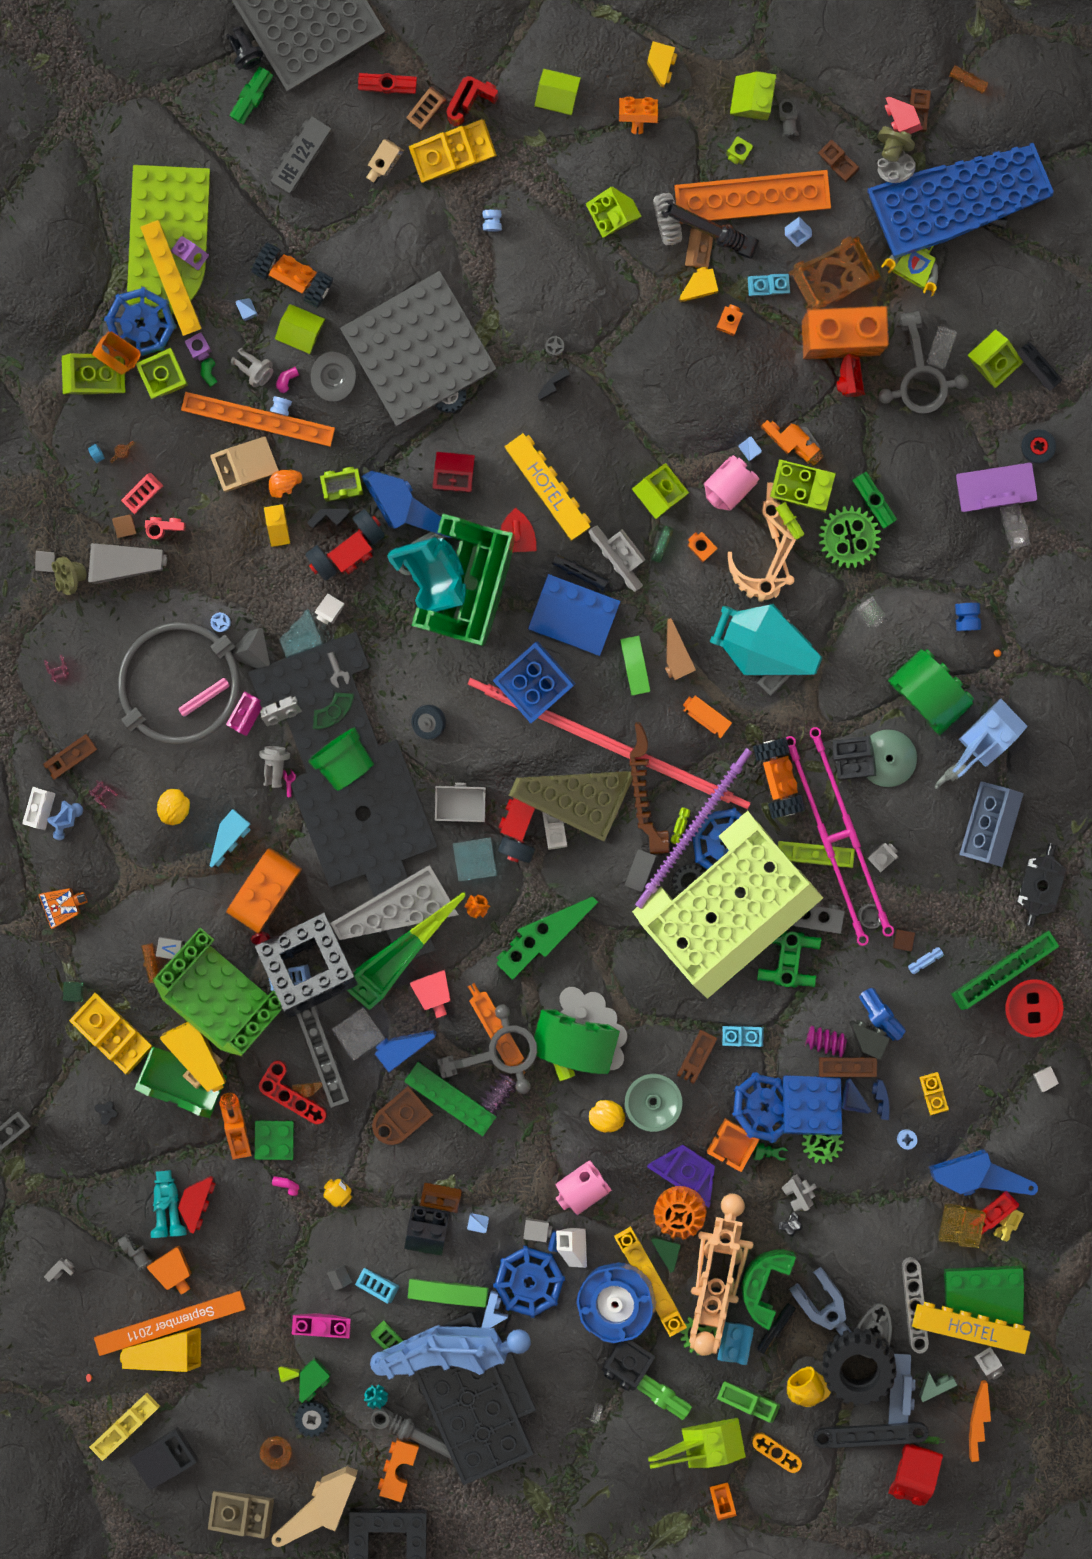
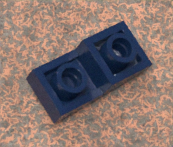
[872,1079,889,1120]

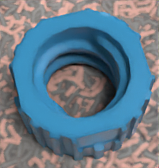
[88,444,105,463]

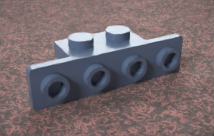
[888,1353,915,1424]

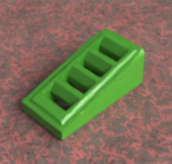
[371,1321,404,1350]

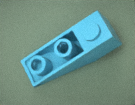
[210,809,251,867]

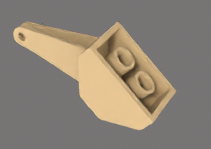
[272,1466,358,1547]

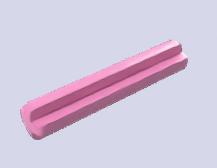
[179,678,230,716]

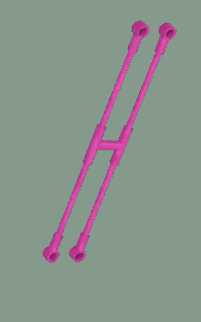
[786,727,894,946]

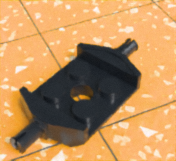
[1017,843,1066,927]

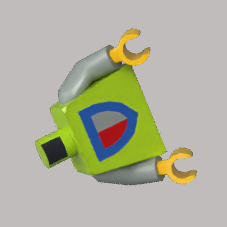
[881,246,938,296]

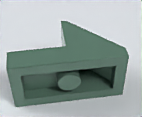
[919,1371,957,1402]

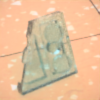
[279,609,323,658]

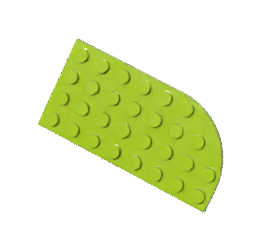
[127,165,210,320]

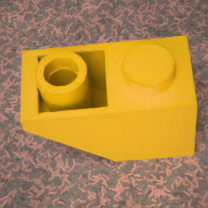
[647,42,677,88]

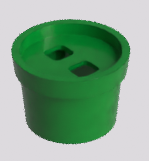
[308,727,374,791]

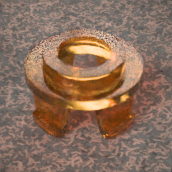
[260,1436,292,1470]

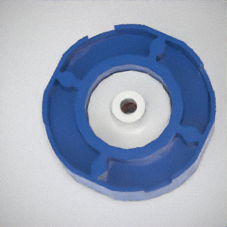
[577,1262,656,1343]

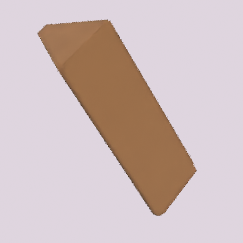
[685,228,713,268]

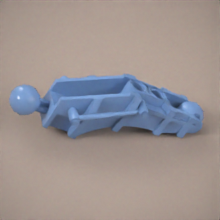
[370,1325,531,1379]

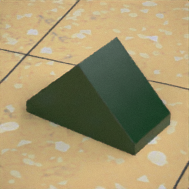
[651,1236,681,1273]

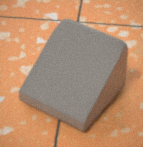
[35,551,57,572]

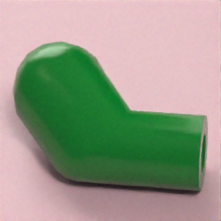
[200,358,218,388]

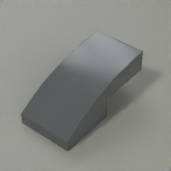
[624,849,656,892]

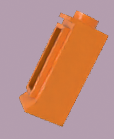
[683,695,732,738]

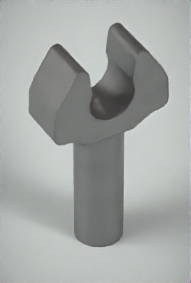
[327,652,350,688]

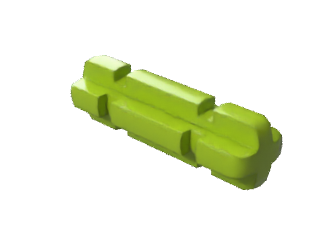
[670,808,691,844]

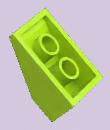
[62,354,125,394]

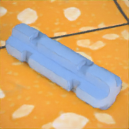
[908,947,944,974]

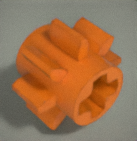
[464,894,490,919]

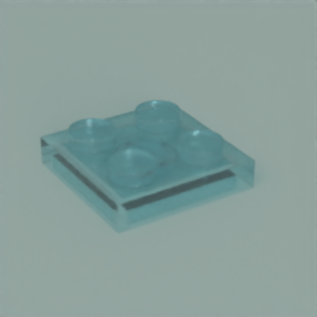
[453,837,497,881]

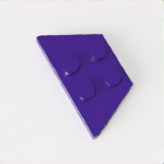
[647,1144,715,1208]

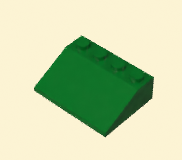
[944,1266,1024,1324]

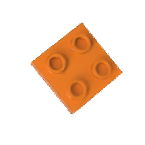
[619,97,658,134]

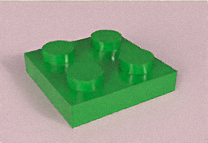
[255,1120,294,1160]

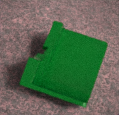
[534,1010,620,1074]
[135,1047,227,1118]

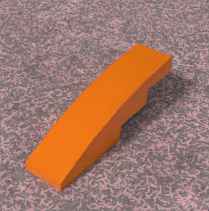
[969,1380,991,1462]

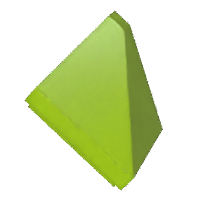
[278,1366,300,1382]

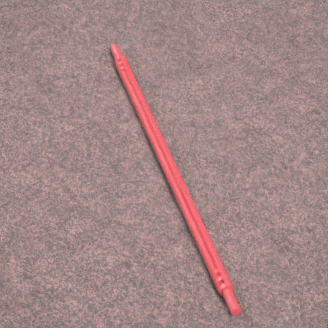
[467,678,751,809]

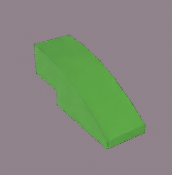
[620,636,651,696]
[717,1381,781,1423]

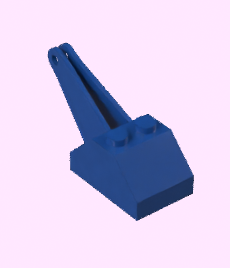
[929,1149,1038,1196]

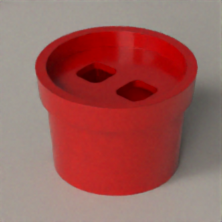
[1005,979,1063,1037]

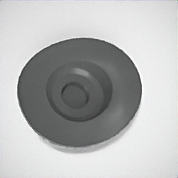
[311,352,356,401]

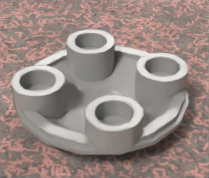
[877,150,916,183]

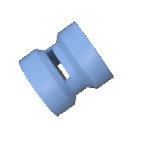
[483,210,502,232]

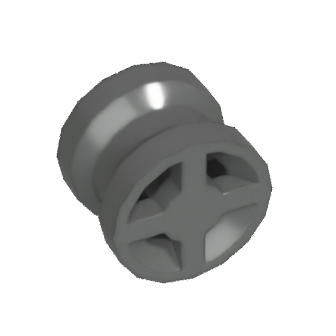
[545,336,564,357]

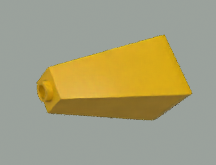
[160,1022,226,1092]
[120,1328,201,1372]

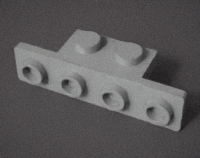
[588,525,646,592]

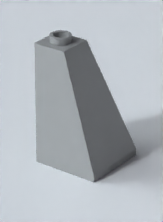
[88,543,167,584]

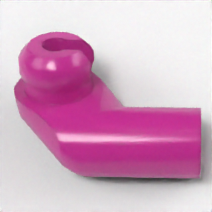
[276,367,299,393]
[272,1176,300,1196]

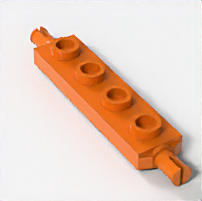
[468,983,526,1074]

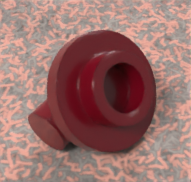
[251,931,271,945]

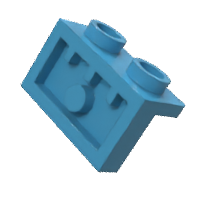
[717,1322,754,1365]

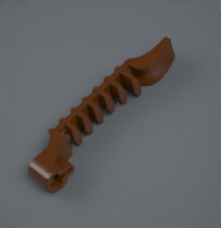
[630,722,669,854]

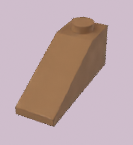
[665,618,696,681]

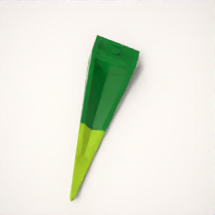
[347,892,465,1010]

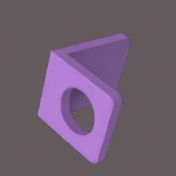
[171,236,209,270]
[185,333,212,361]

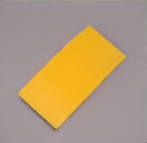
[409,119,497,183]
[69,993,154,1075]

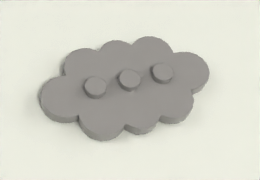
[560,987,627,1070]

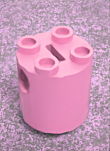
[703,455,759,511]
[555,1160,612,1215]

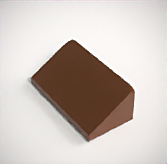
[420,1183,462,1213]

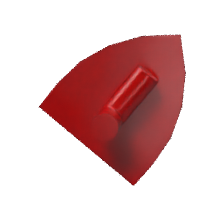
[500,508,537,552]

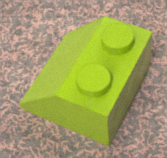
[967,329,1023,388]
[632,463,689,519]

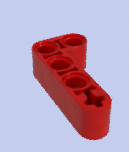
[259,1060,327,1124]

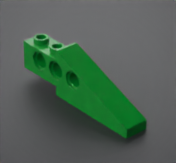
[496,896,598,980]

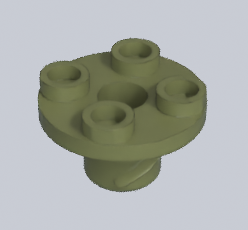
[877,126,915,162]
[51,557,87,595]

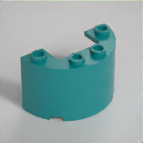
[387,537,466,612]

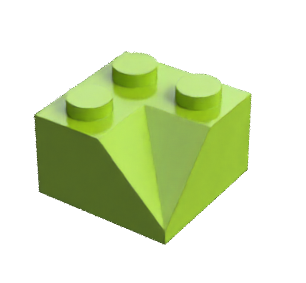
[136,348,188,399]

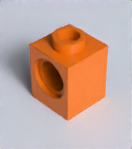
[687,532,718,562]

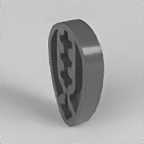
[856,1303,892,1358]

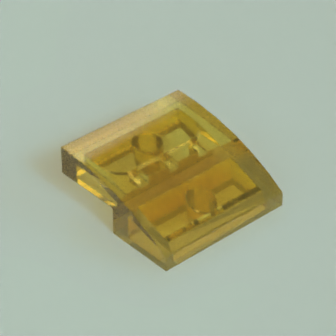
[938,1204,985,1248]

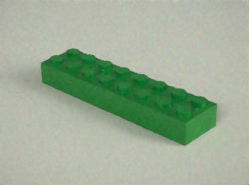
[404,1061,496,1136]

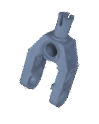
[789,1267,852,1336]

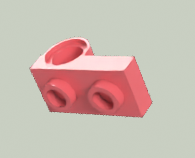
[145,517,186,540]

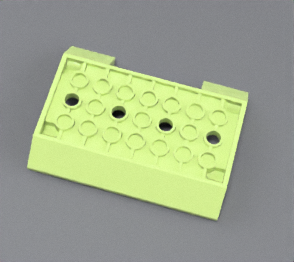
[632,811,823,999]

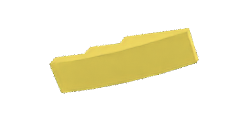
[89,1393,160,1461]

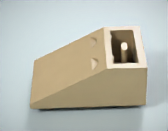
[210,437,279,493]

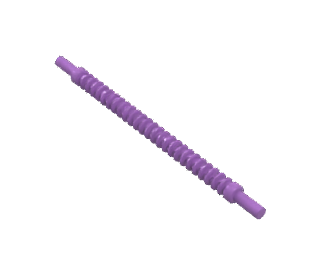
[635,748,752,909]

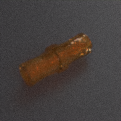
[949,65,989,94]
[141,943,159,983]

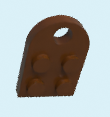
[372,1085,433,1145]

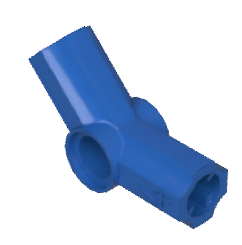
[859,988,906,1041]

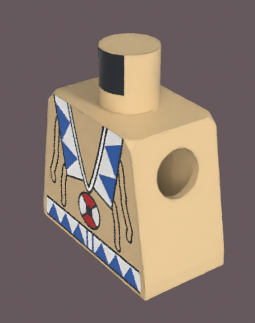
[366,139,404,184]

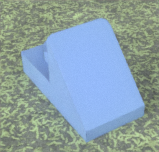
[481,1291,508,1328]

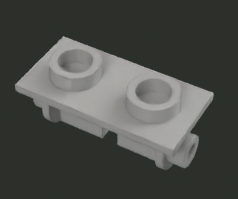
[260,696,302,726]

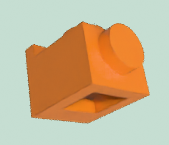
[716,304,743,336]

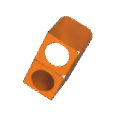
[92,331,140,375]

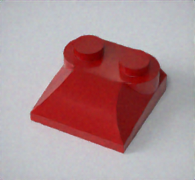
[837,354,865,397]

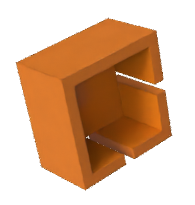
[707,1118,760,1172]

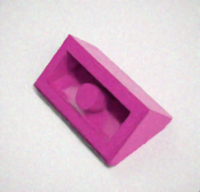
[226,691,262,736]

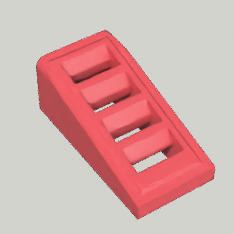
[121,473,163,514]

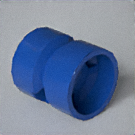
[955,603,981,631]

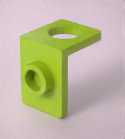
[726,137,753,165]

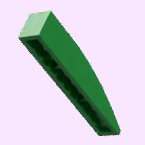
[951,931,1059,1010]

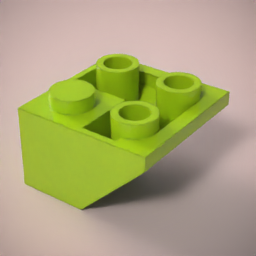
[586,187,642,238]

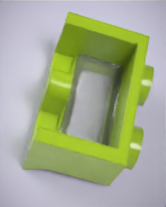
[320,467,363,502]

